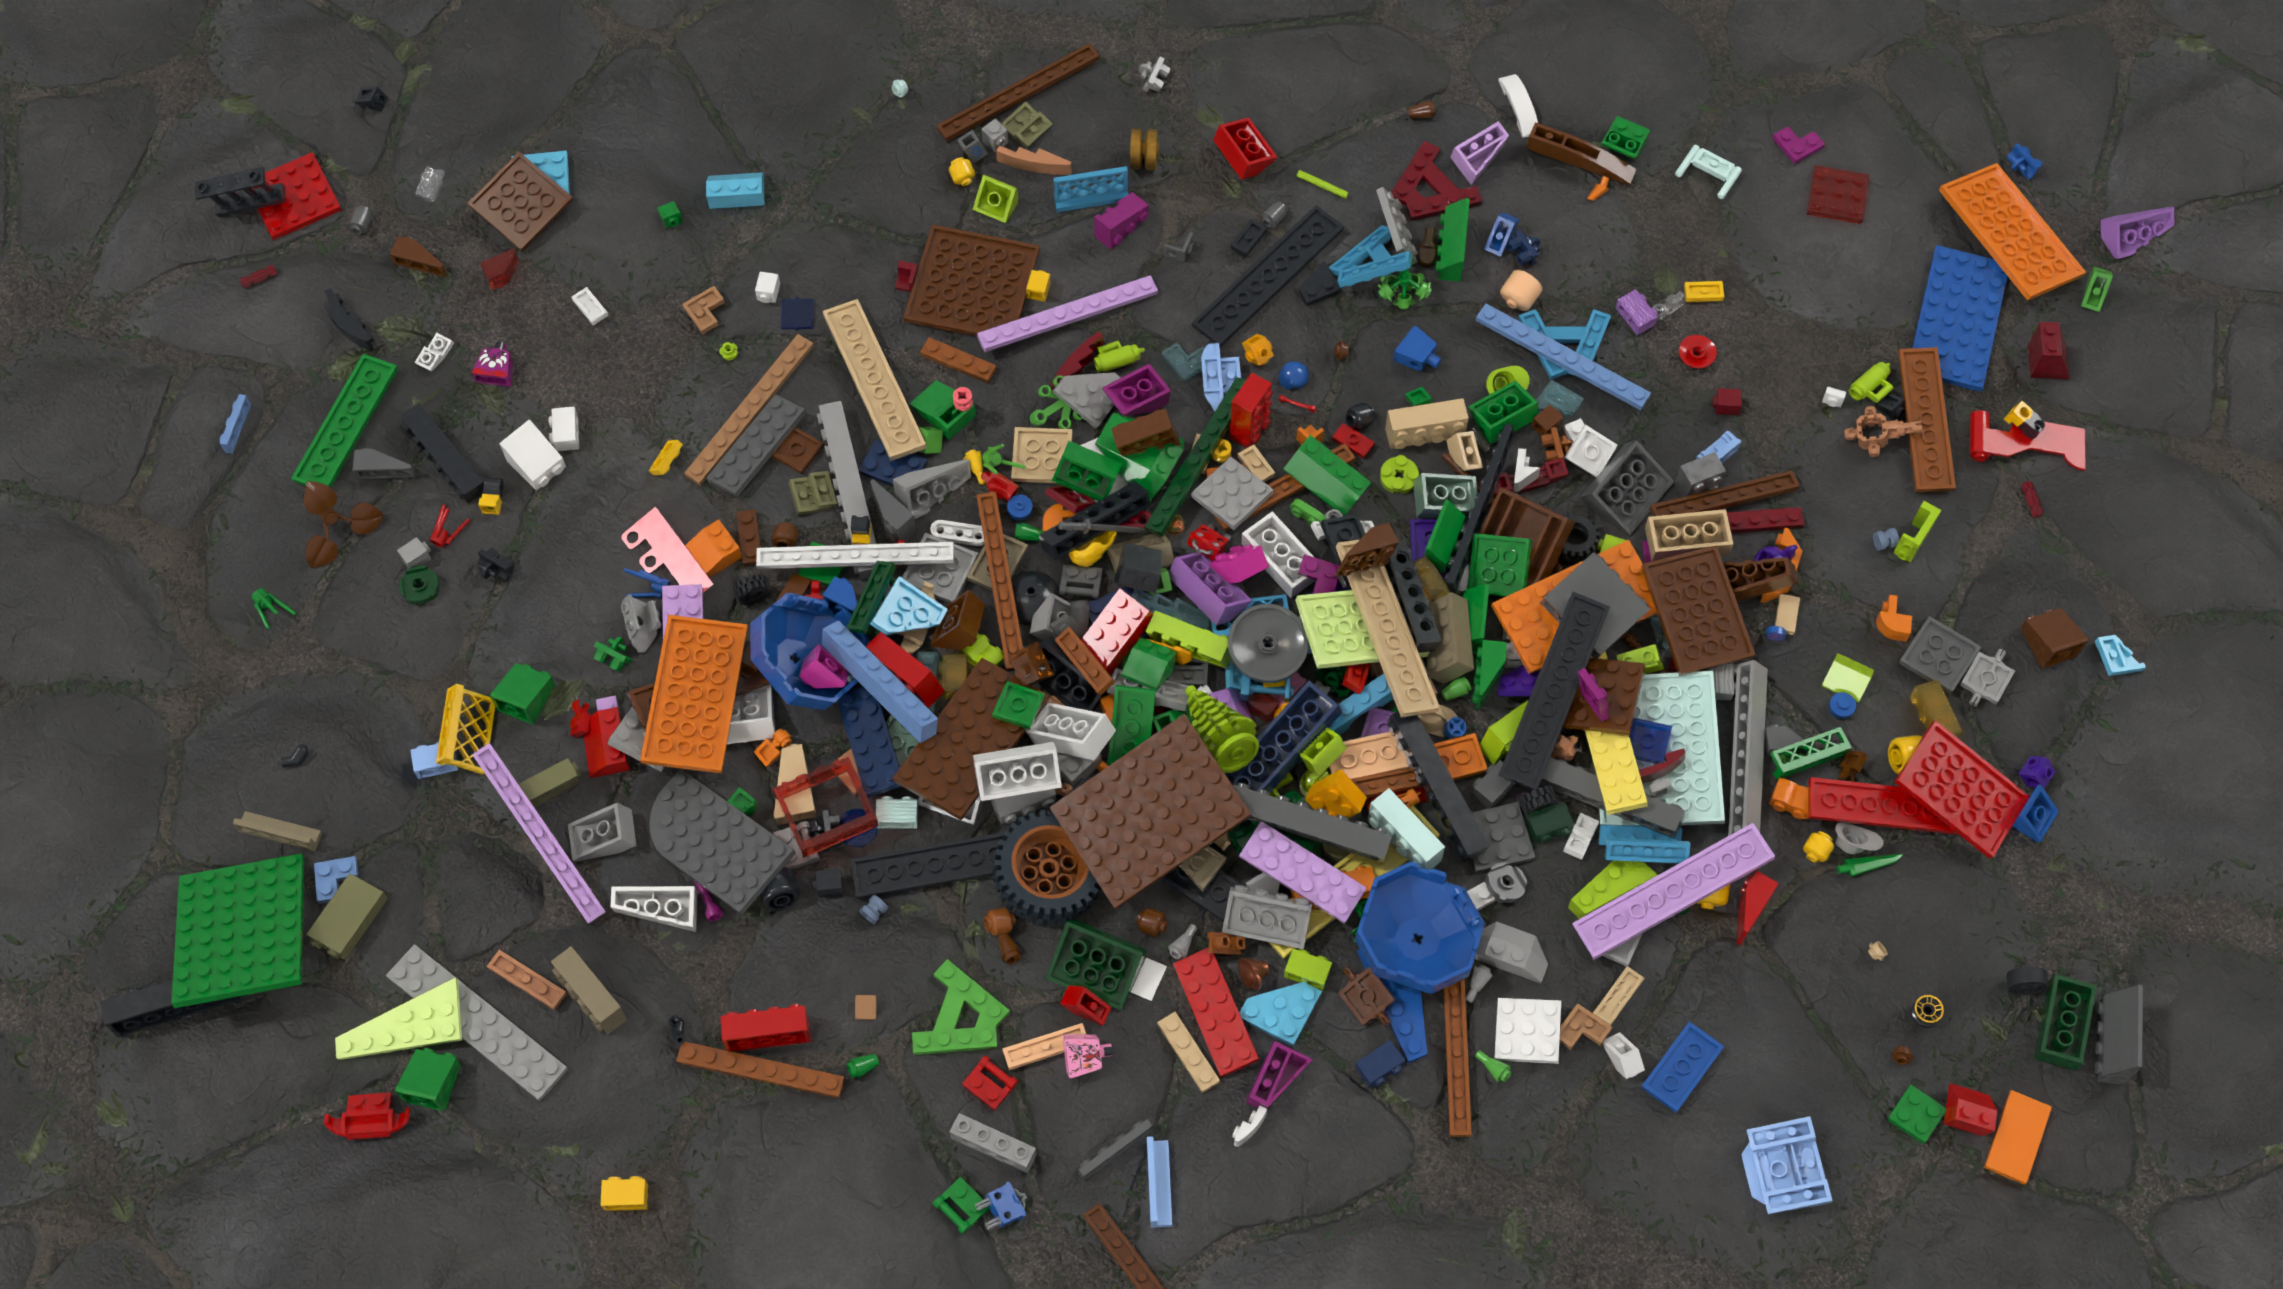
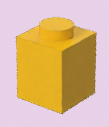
[1026,270,1051,302]

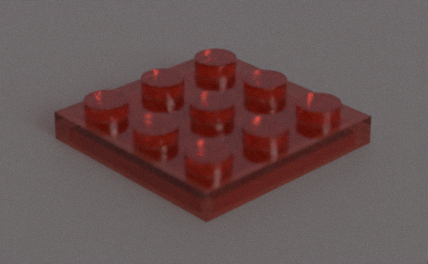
[1806,165,1870,224]

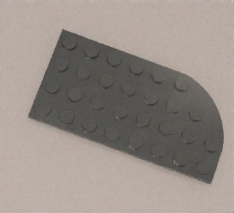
[649,769,796,915]

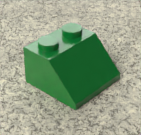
[1121,638,1177,691]

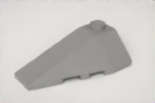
[893,459,971,519]

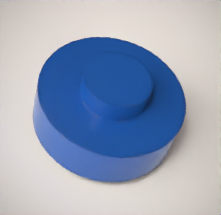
[1007,495,1033,521]
[1828,692,1856,719]

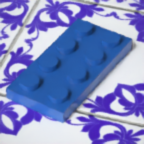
[1641,1022,1724,1113]

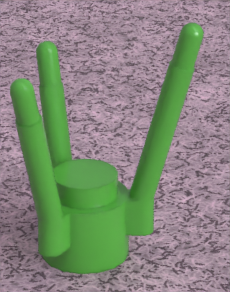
[982,444,1026,475]

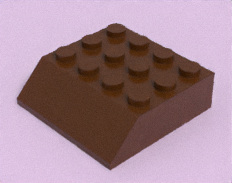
[1469,487,1575,587]

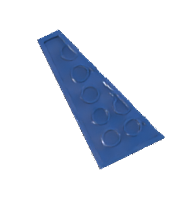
[1357,935,1427,1064]

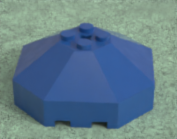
[750,593,869,710]
[1355,862,1485,994]

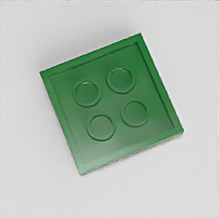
[1467,533,1532,596]

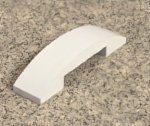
[1498,74,1538,138]

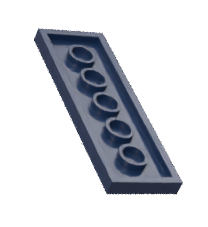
[837,687,901,799]

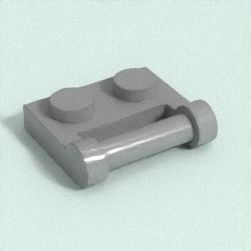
[773,821,820,870]

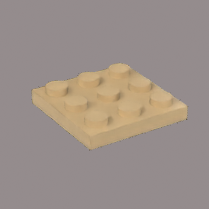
[1011,427,1072,483]

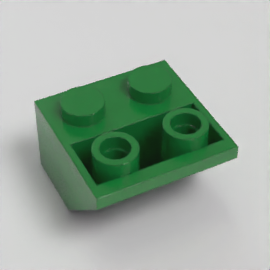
[1601,116,1650,159]

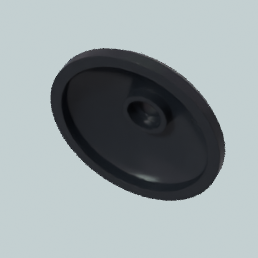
[1011,571,1061,626]

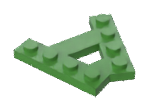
[912,959,1010,1055]

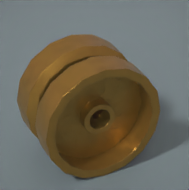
[1130,129,1159,170]

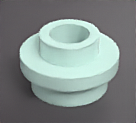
[892,79,908,98]

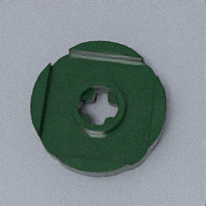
[399,566,440,604]

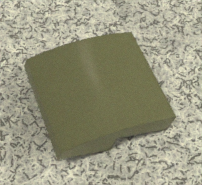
[1001,101,1053,148]
[788,471,837,516]

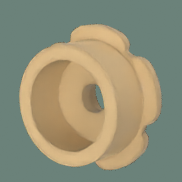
[1868,941,1888,961]

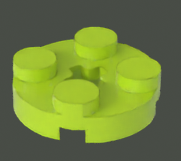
[1380,455,1419,494]

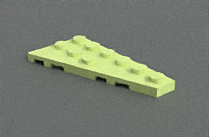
[335,977,462,1060]

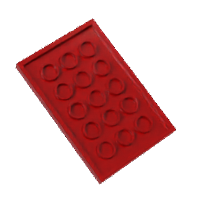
[1894,720,2030,859]

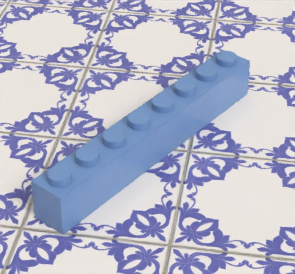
[822,620,938,743]

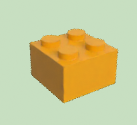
[1305,769,1367,818]

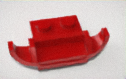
[324,1092,410,1140]

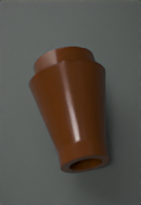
[1408,100,1435,119]
[998,933,1021,965]

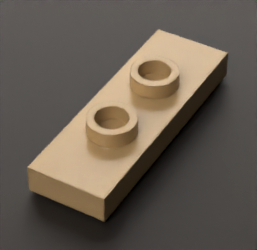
[1593,966,1644,1026]

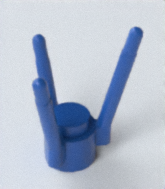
[623,568,670,598]

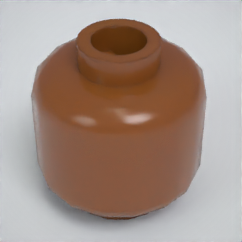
[983,907,1016,936]

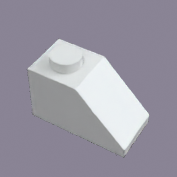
[1602,1032,1645,1079]

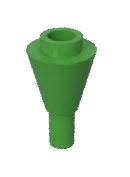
[1475,1050,1511,1083]

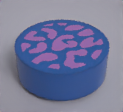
[1766,626,1786,641]

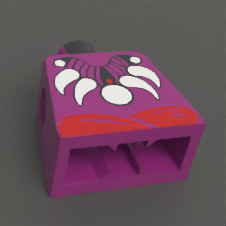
[472,341,513,387]

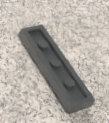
[1079,1119,1152,1181]

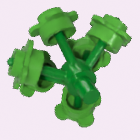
[1378,260,1432,309]

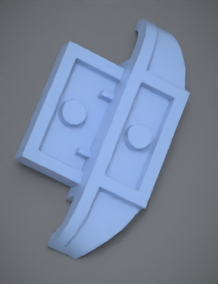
[1201,343,1241,412]

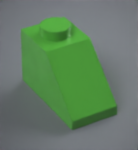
[2081,267,2113,312]

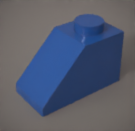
[1484,212,1520,257]

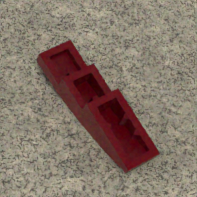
[1050,331,1104,390]

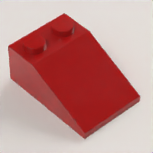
[1737,871,1779,946]

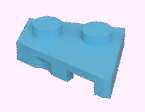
[2095,635,2146,676]

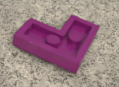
[1772,126,1825,164]
[1298,554,1339,594]

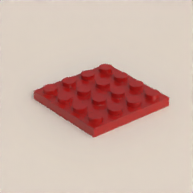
[253,152,342,240]

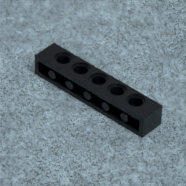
[1039,481,1151,561]
[1385,540,1441,653]

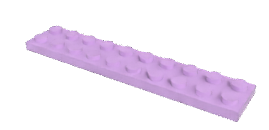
[1572,823,1775,960]

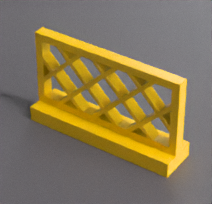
[436,683,495,774]

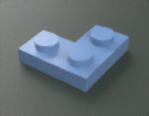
[314,856,359,904]

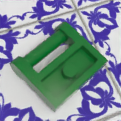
[933,1177,990,1235]

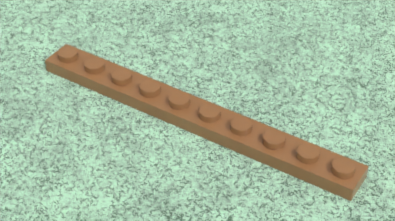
[684,334,814,486]

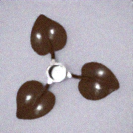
[303,481,383,568]

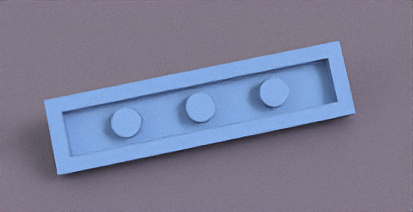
[1147,1137,1172,1228]

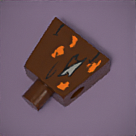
[1012,641,1055,686]

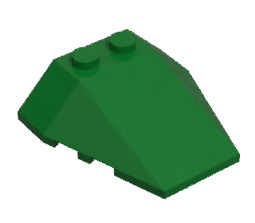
[1095,413,1185,501]

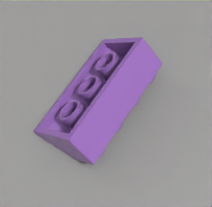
[1168,552,1252,625]

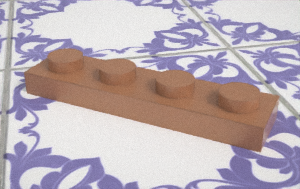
[487,950,567,1011]

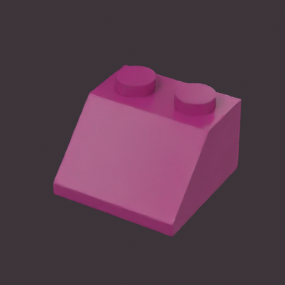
[799,644,848,688]

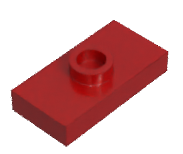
[1332,423,1375,459]

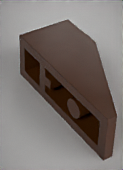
[390,236,447,277]

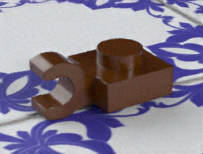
[1838,750,1868,782]

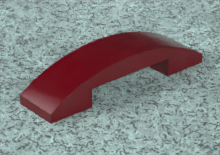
[1493,458,1569,495]
[1639,748,1685,784]

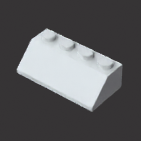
[973,742,1062,801]

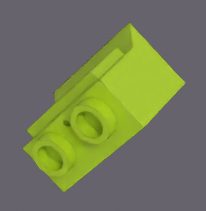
[1616,644,1664,675]

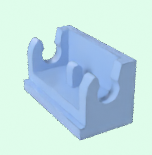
[1696,431,1741,463]

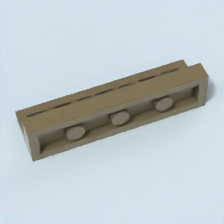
[232,811,323,852]

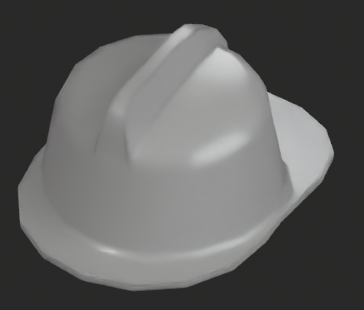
[1835,822,1883,854]

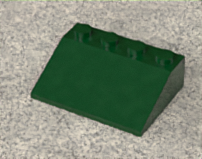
[1045,919,1148,1010]

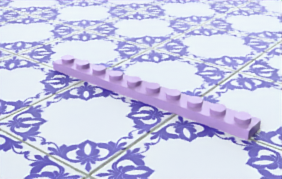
[977,275,1158,352]
[472,743,606,924]

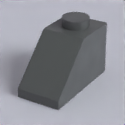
[1764,724,1809,757]

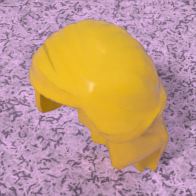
[1069,531,1117,567]

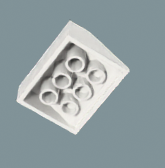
[727,684,775,745]

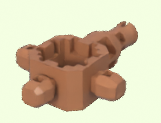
[1844,406,1922,457]

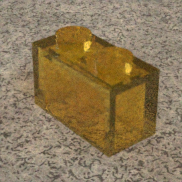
[939,654,967,699]

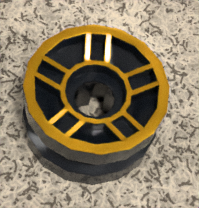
[1911,995,1944,1028]

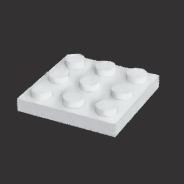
[1495,998,1562,1064]

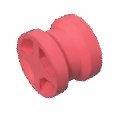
[953,387,973,411]

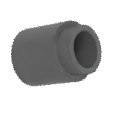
[1261,201,1287,228]
[349,205,373,234]

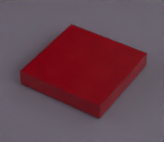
[1045,485,1096,513]

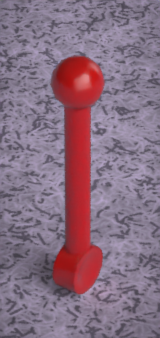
[1278,395,1317,413]

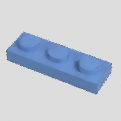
[220,394,251,454]

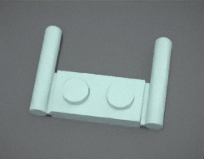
[1675,145,1742,199]

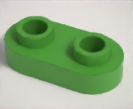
[1290,499,1326,526]

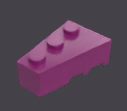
[1094,192,1149,249]

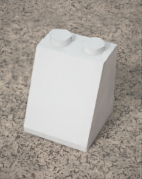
[499,420,566,491]

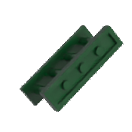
[846,560,897,641]

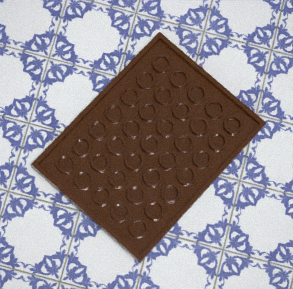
[1050,714,1252,909]

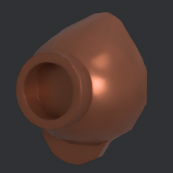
[1238,958,1269,990]

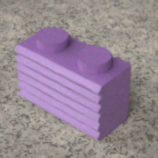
[1616,289,1658,335]

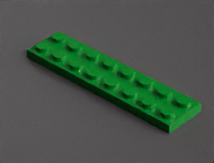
[291,354,398,488]

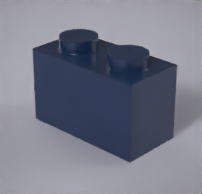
[1355,1040,1405,1089]

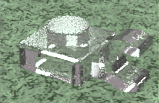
[1653,291,1685,320]

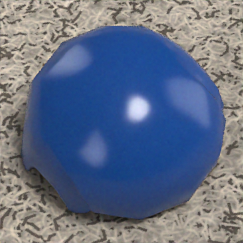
[1278,361,1309,390]

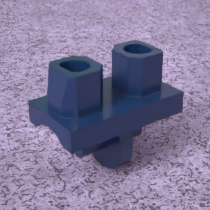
[1507,230,1540,267]

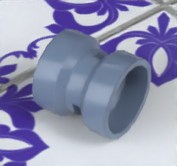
[1873,528,1899,551]
[859,895,888,924]

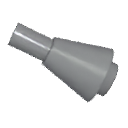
[1168,924,1198,959]
[1465,965,1493,1003]

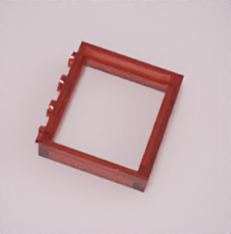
[773,757,879,858]

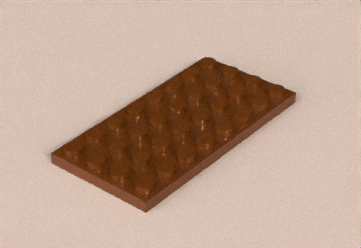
[893,658,1049,820]

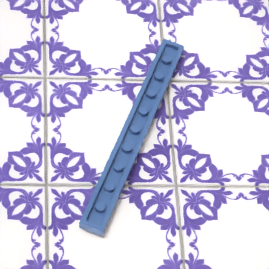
[1476,304,1651,410]

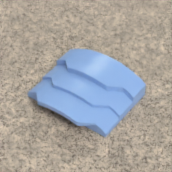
[1741,1116,1832,1215]

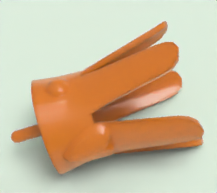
[1397,789,1421,808]

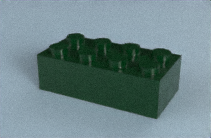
[2034,974,2097,1071]

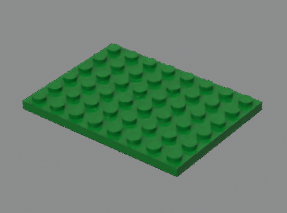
[171,853,304,1008]

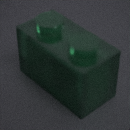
[1525,802,1574,843]

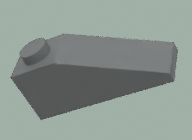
[353,448,415,479]

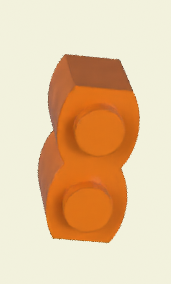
[1769,778,1808,819]

